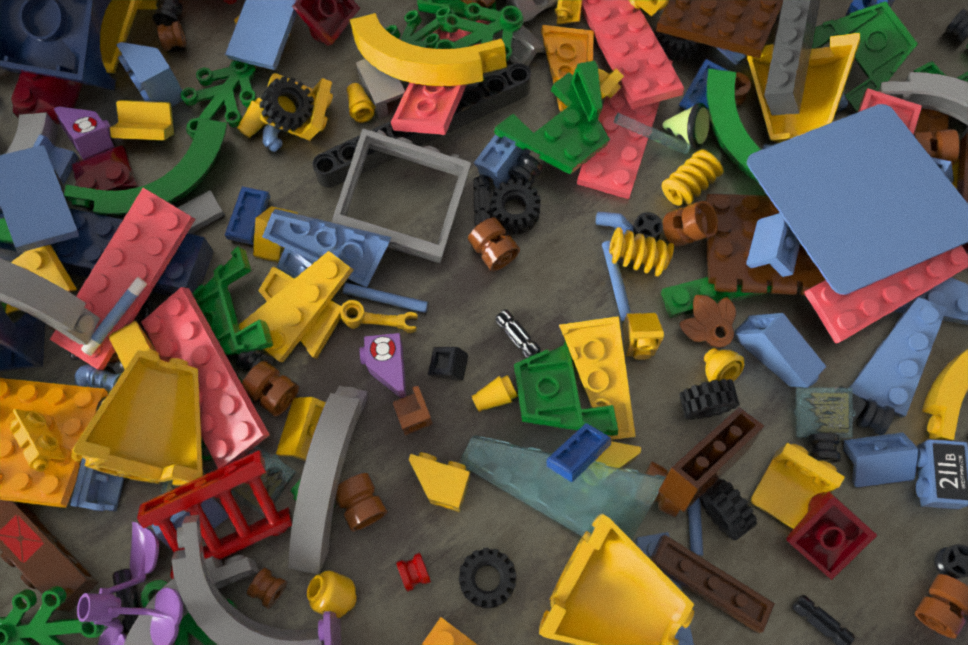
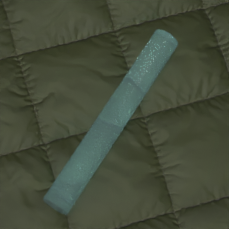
[614,113,690,154]

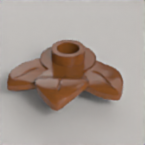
[679,295,736,348]

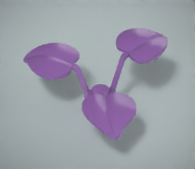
[77,522,183,645]

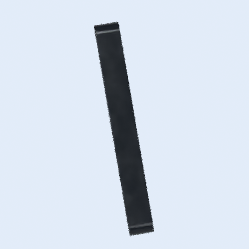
[312,63,531,188]

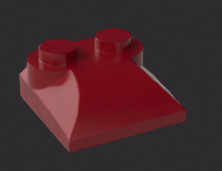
[292,0,360,46]
[11,72,83,124]
[71,145,139,211]
[786,491,878,580]

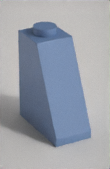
[734,313,826,387]

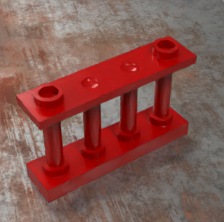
[137,450,292,579]

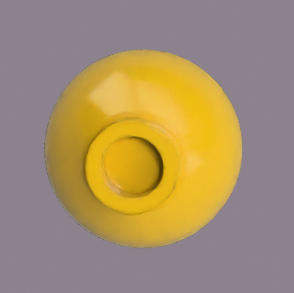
[704,348,745,382]

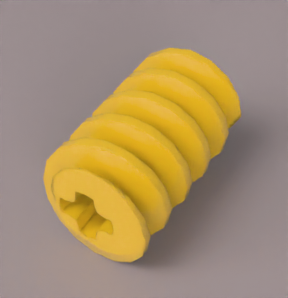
[661,149,724,206]
[609,227,674,277]

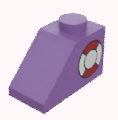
[54,106,114,159]
[360,333,406,399]

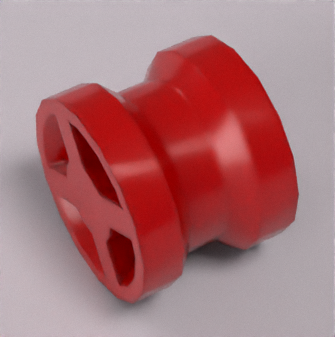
[396,552,431,592]

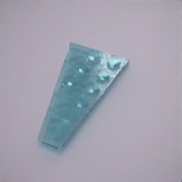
[459,435,666,540]

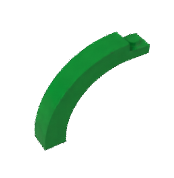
[706,69,762,183]
[64,118,227,218]

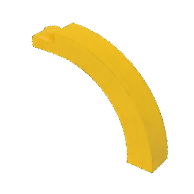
[350,13,507,86]
[922,349,968,441]

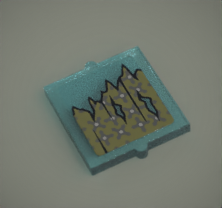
[793,387,856,438]
[231,445,296,517]

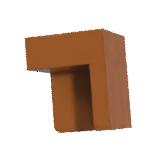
[393,386,433,435]

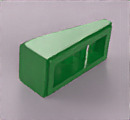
[571,61,603,125]

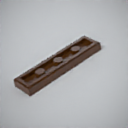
[650,535,775,633]

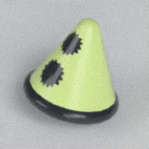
[663,103,710,149]

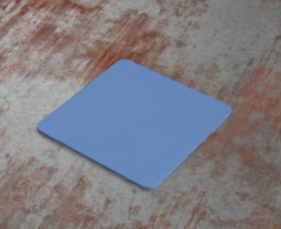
[747,104,968,295]

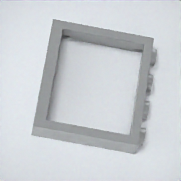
[331,129,471,263]

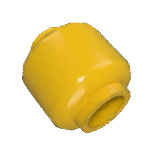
[307,570,357,618]

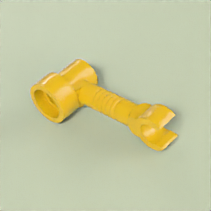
[340,300,418,333]

